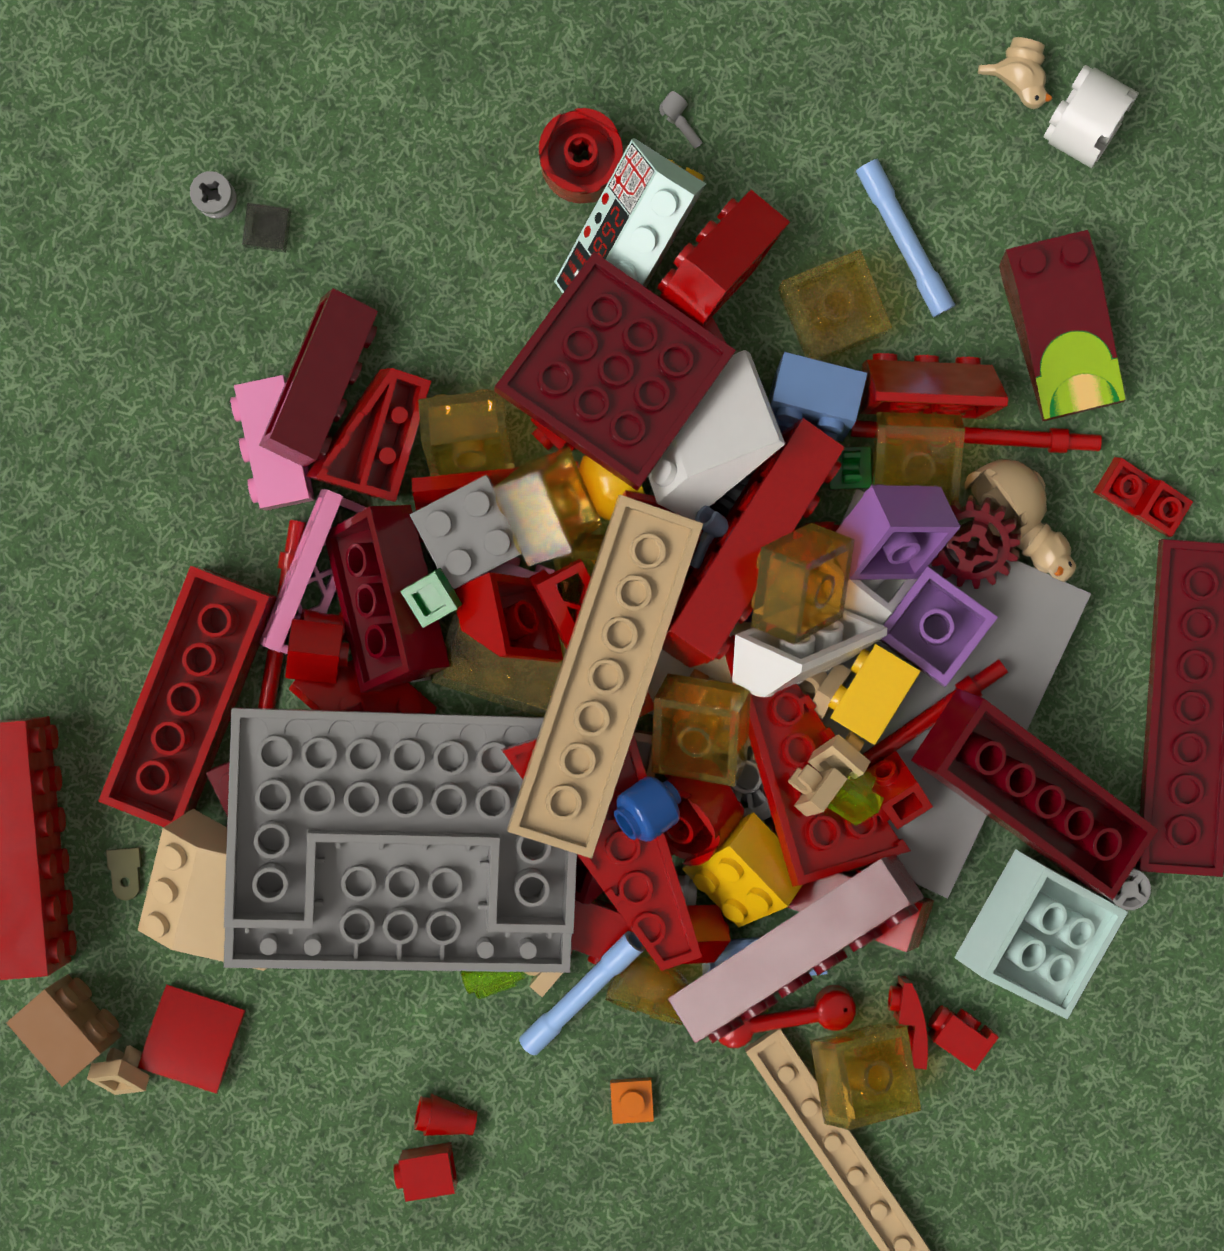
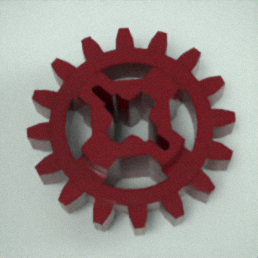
[931,495,1021,589]

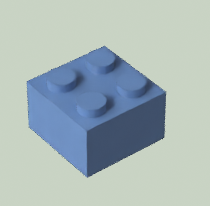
[768,352,867,442]

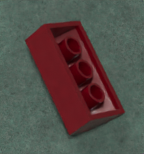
[325,505,450,693]

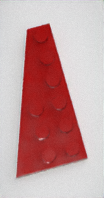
[725,635,911,887]
[501,733,702,971]

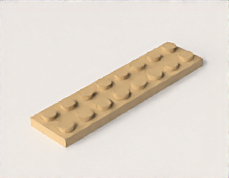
[507,495,703,859]

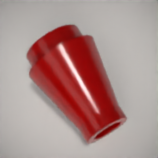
[414,1094,477,1136]

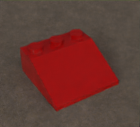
[860,353,1008,419]

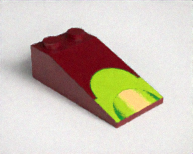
[999,230,1126,421]

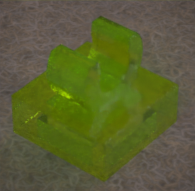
[827,771,884,826]

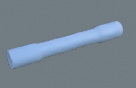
[856,159,956,318]
[519,931,645,1055]

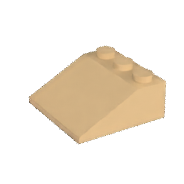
[138,809,267,971]

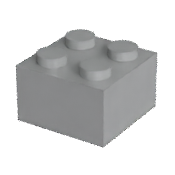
[410,475,527,589]

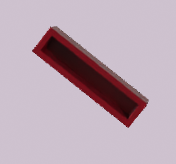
[259,288,378,467]

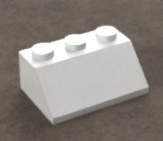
[732,602,888,697]

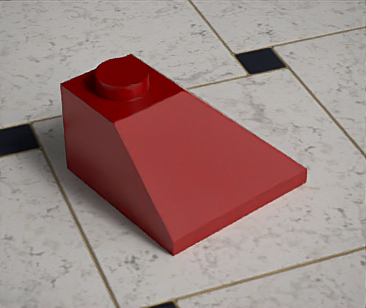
[454,572,563,663]

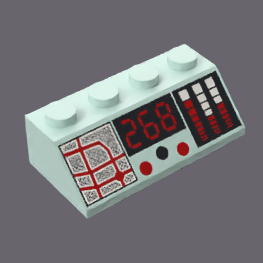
[554,138,706,293]

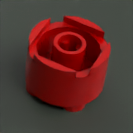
[539,108,623,203]
[664,764,744,866]

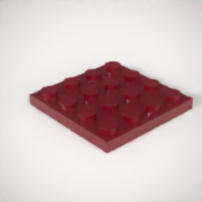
[494,252,736,491]

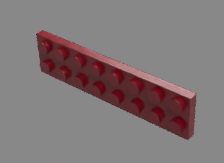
[1136,539,1224,877]

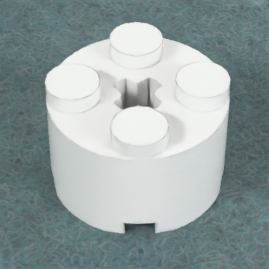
[1043,65,1139,168]

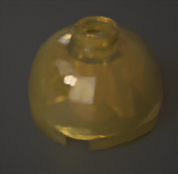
[605,954,689,1025]

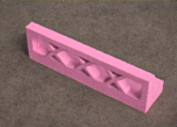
[259,489,367,654]

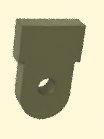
[106,847,142,900]

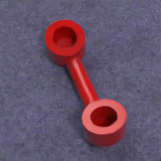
[718,985,856,1048]

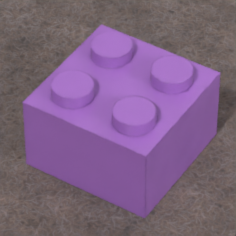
[831,484,960,580]
[880,566,998,688]

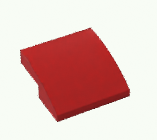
[138,984,246,1094]

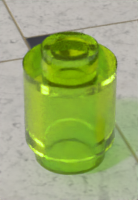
[461,971,525,1000]

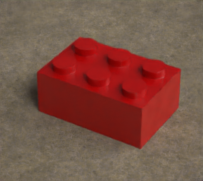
[657,190,790,327]

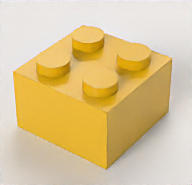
[828,644,920,745]
[682,812,802,928]

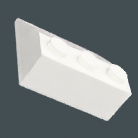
[648,350,785,520]

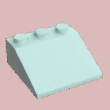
[954,849,1128,1019]

